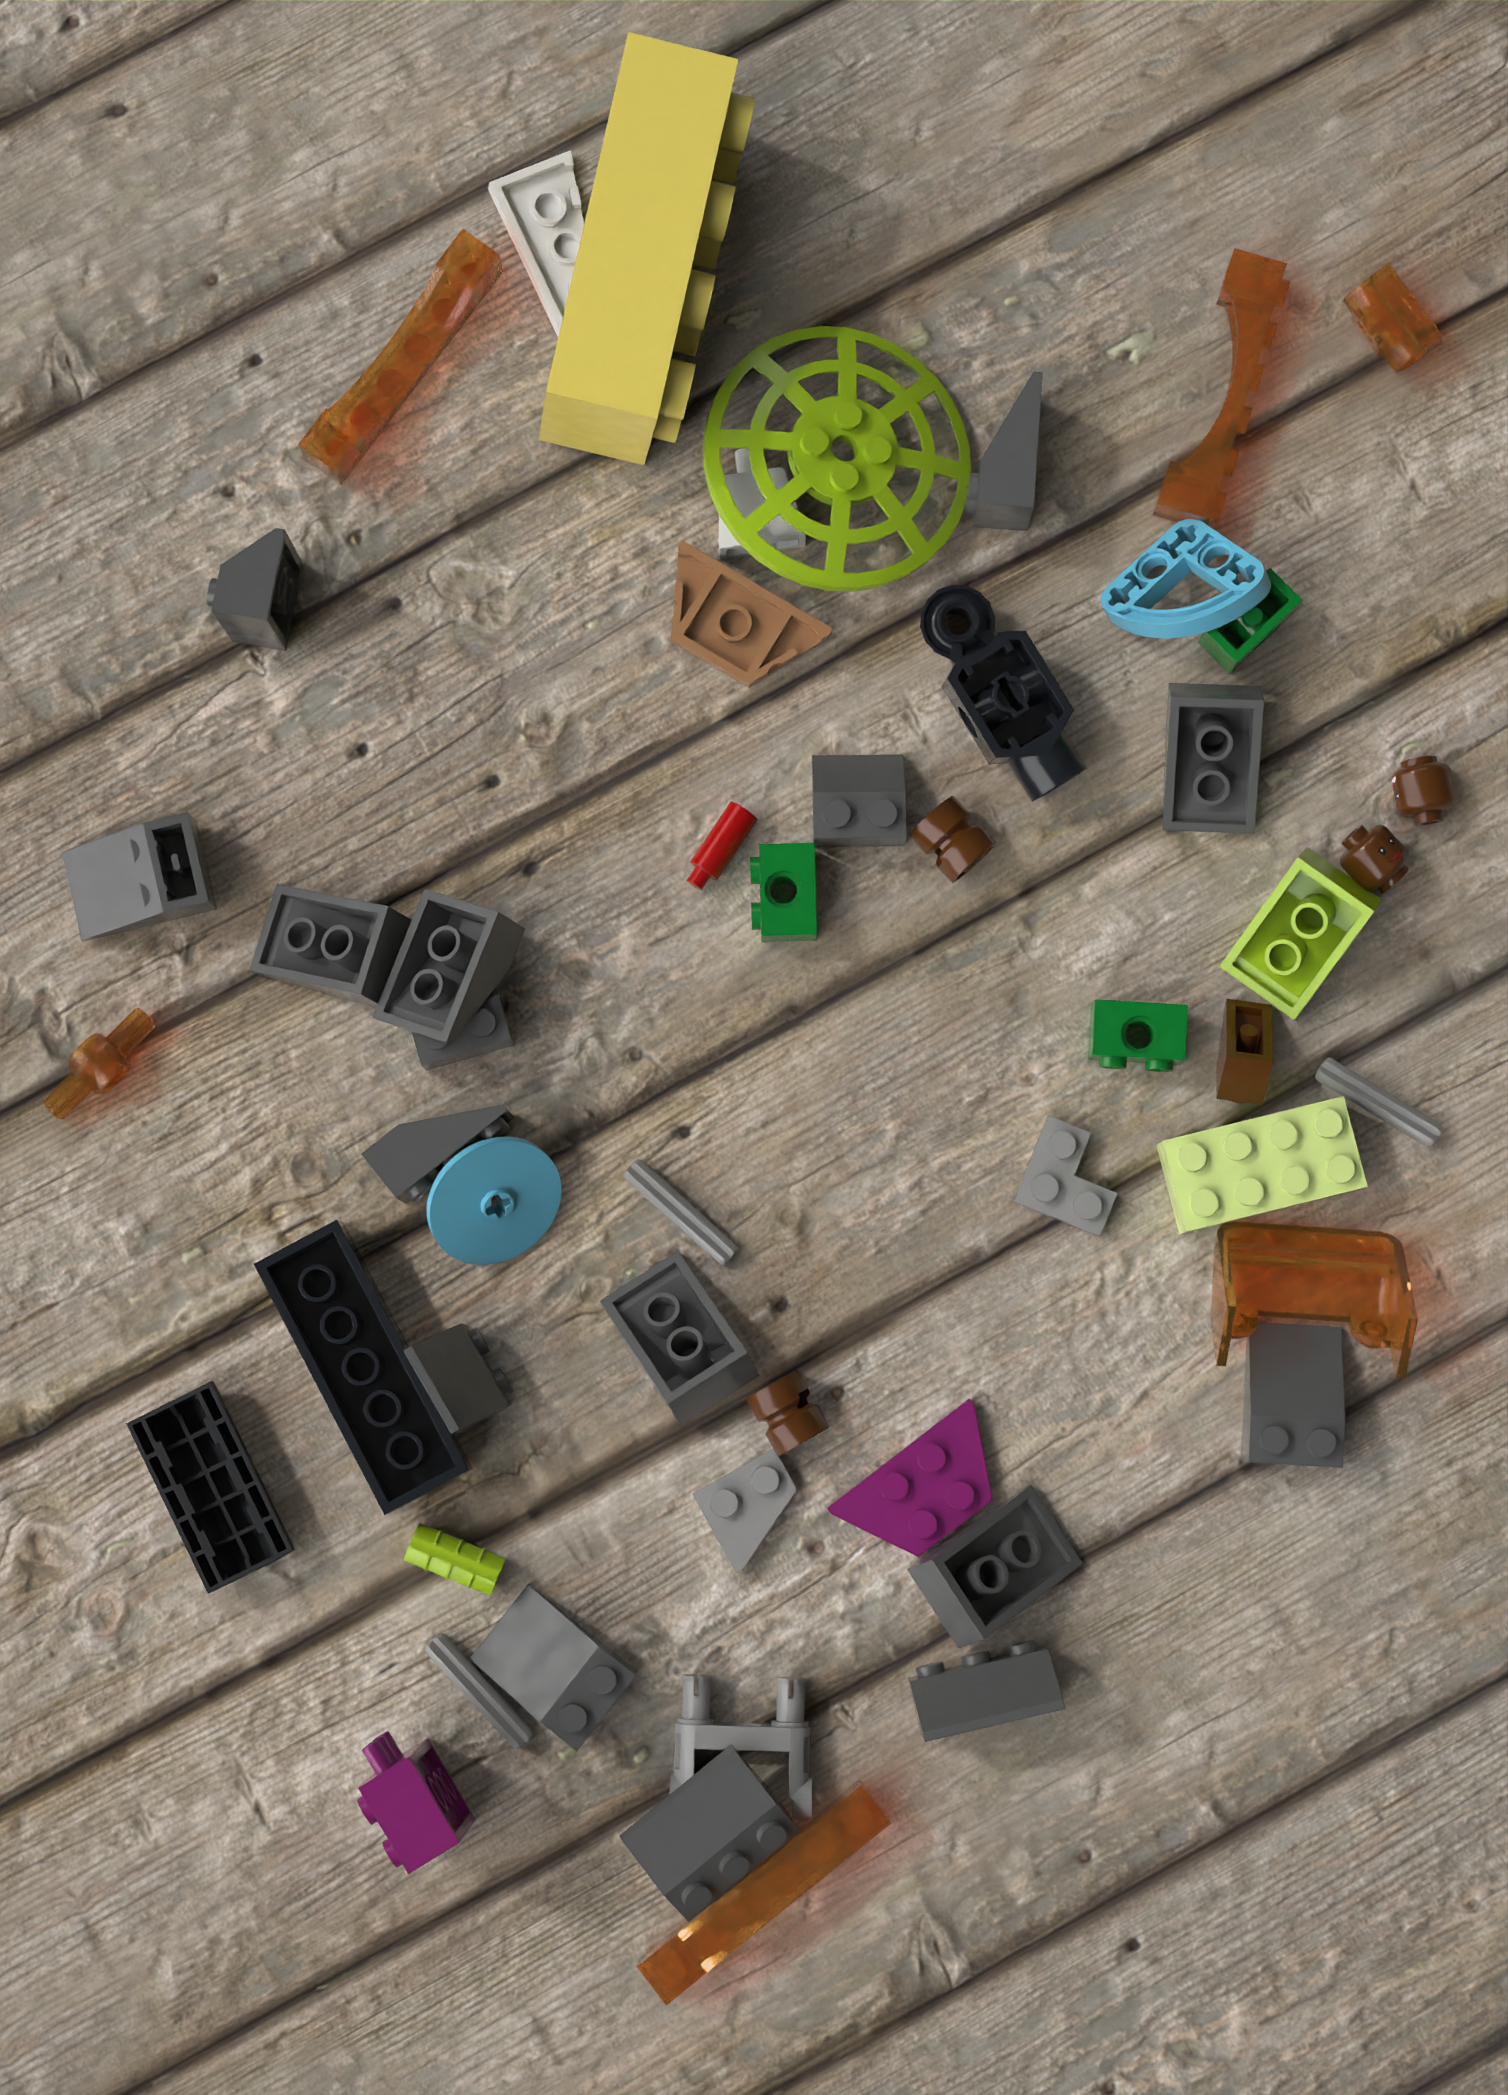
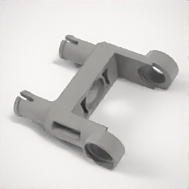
[669,1674,812,1820]

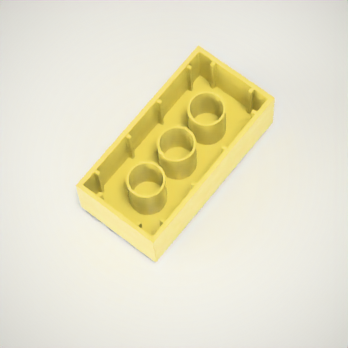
[538,32,756,465]

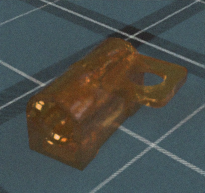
[1343,263,1443,374]

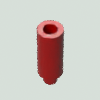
[686,801,758,891]

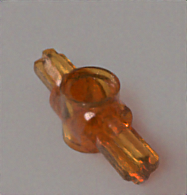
[44,1008,156,1120]

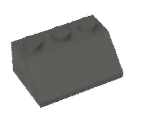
[207,528,303,651]
[908,1640,1065,1742]
[620,1745,800,1922]

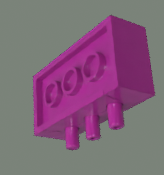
[357,1731,476,1874]

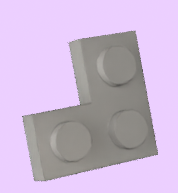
[1013,1115,1117,1237]

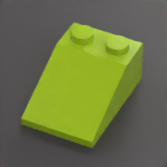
[1219,847,1382,1020]

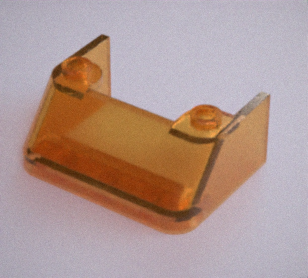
[1211,1221,1418,1378]

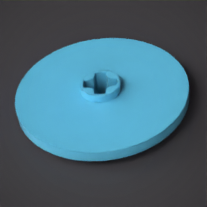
[427,1137,562,1265]

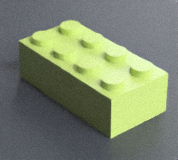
[1156,1096,1368,1234]

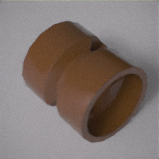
[909,796,996,883]
[746,1370,830,1456]

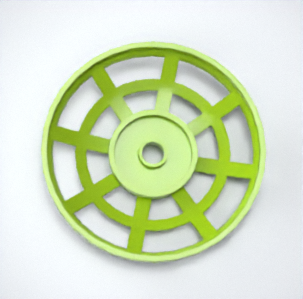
[702,326,971,592]

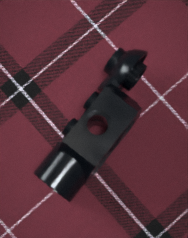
[920,585,1087,802]

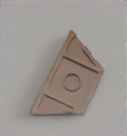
[671,540,833,688]

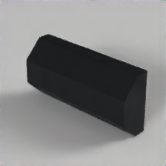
[126,1381,295,1594]

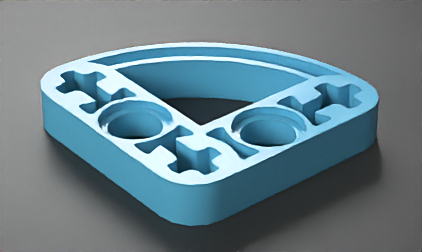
[1100,518,1271,639]

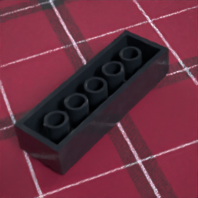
[254,1220,473,1515]

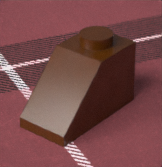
[1216,998,1273,1105]

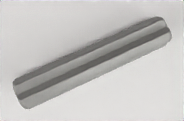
[1315,1058,1443,1147]
[624,1159,738,1265]
[425,1633,534,1750]

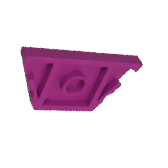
[827,1399,993,1557]

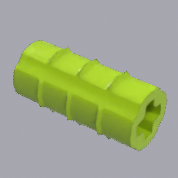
[404,1523,506,1596]

